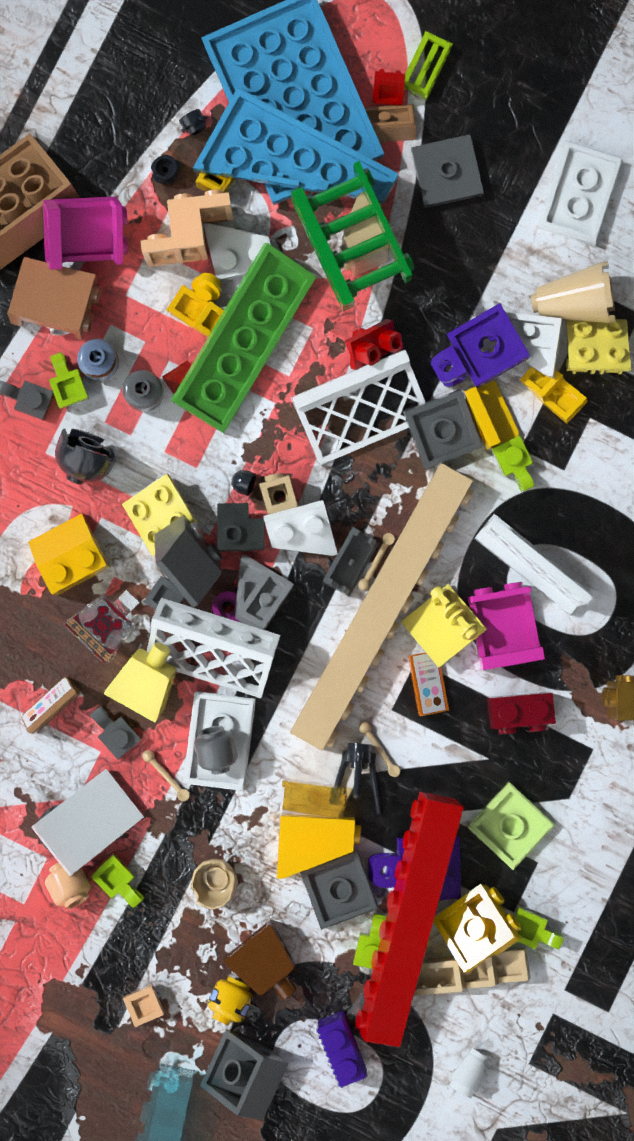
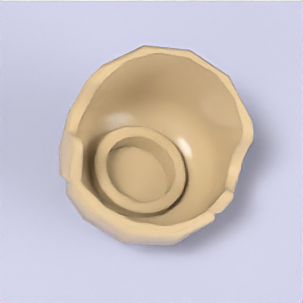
[190,858,238,910]

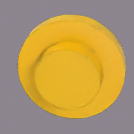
[191,273,221,301]

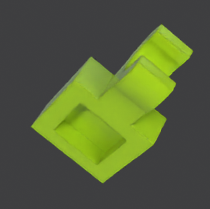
[49,352,89,409]
[491,436,535,492]
[90,854,145,908]
[514,907,565,950]
[353,913,386,969]

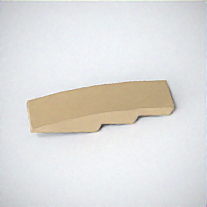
[414,947,531,996]

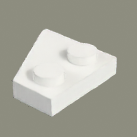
[496,312,563,379]

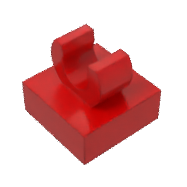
[372,69,405,106]

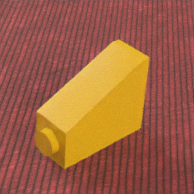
[277,813,361,879]

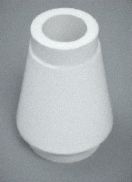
[449,1048,488,1099]

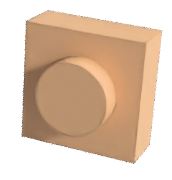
[123,984,165,1027]

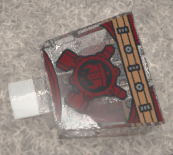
[63,590,140,665]

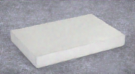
[537,140,623,246]
[183,691,256,791]
[31,769,144,876]

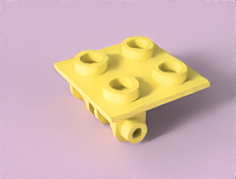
[566,319,631,374]
[122,474,198,556]
[401,584,487,668]

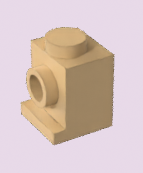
[260,473,298,515]

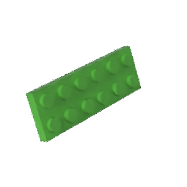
[171,243,316,433]

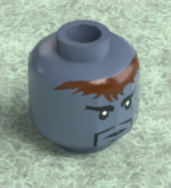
[77,339,119,381]

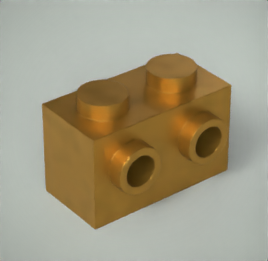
[602,675,634,720]

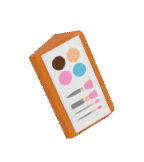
[408,652,449,716]

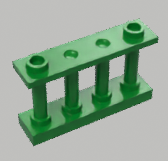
[290,161,415,312]

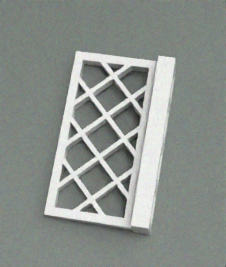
[290,350,425,465]
[474,514,593,615]
[147,598,280,698]

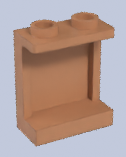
[7,257,101,340]

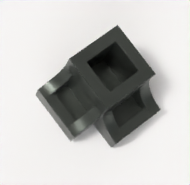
[217,503,264,552]

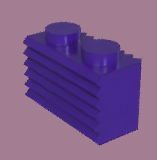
[316,1011,368,1088]

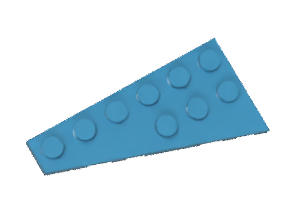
[193,88,399,204]

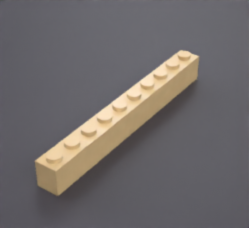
[290,463,474,751]

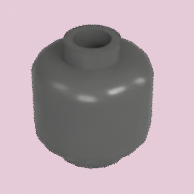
[122,370,164,412]
[194,726,238,775]

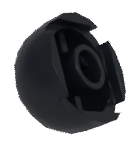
[55,428,119,485]

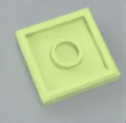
[467,782,555,870]

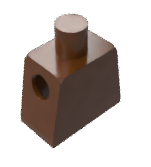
[223,919,297,1000]

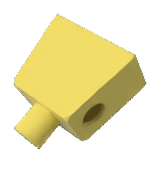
[104,642,177,722]

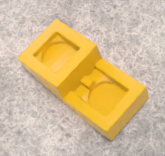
[165,285,224,338]
[520,366,587,424]

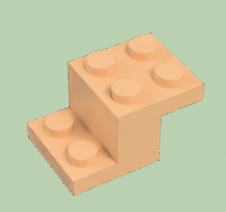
[141,190,233,267]

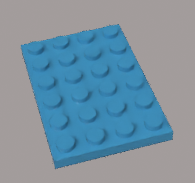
[202,0,384,206]

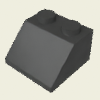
[154,515,222,608]
[200,1029,289,1120]

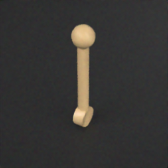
[358,533,395,591]
[359,722,400,777]
[142,750,190,801]

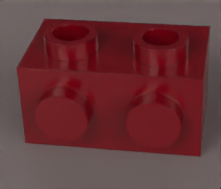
[487,692,556,734]

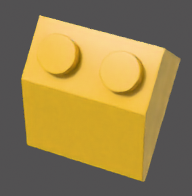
[28,513,111,596]

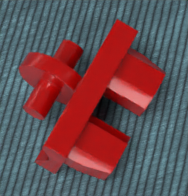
[345,319,403,370]

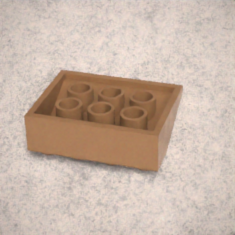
[0,133,80,270]

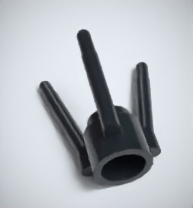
[329,743,382,815]

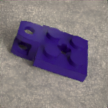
[431,303,531,388]
[368,836,461,900]

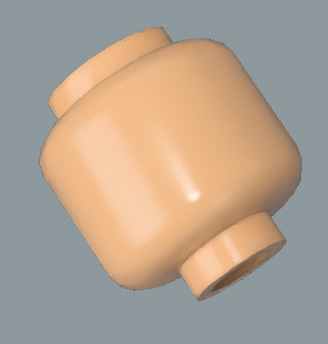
[44,862,91,909]

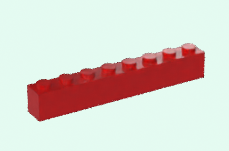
[356,792,464,1047]

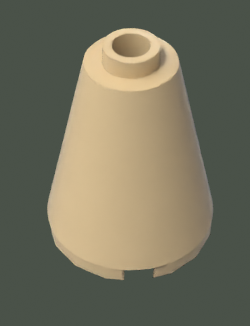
[531,261,616,323]

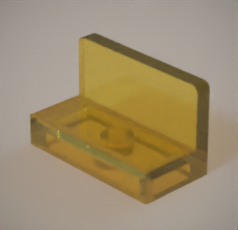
[282,779,348,818]

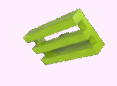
[404,31,453,101]

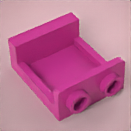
[43,196,128,270]
[468,582,545,670]

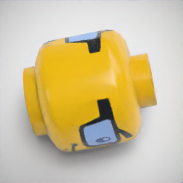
[207,976,253,1026]

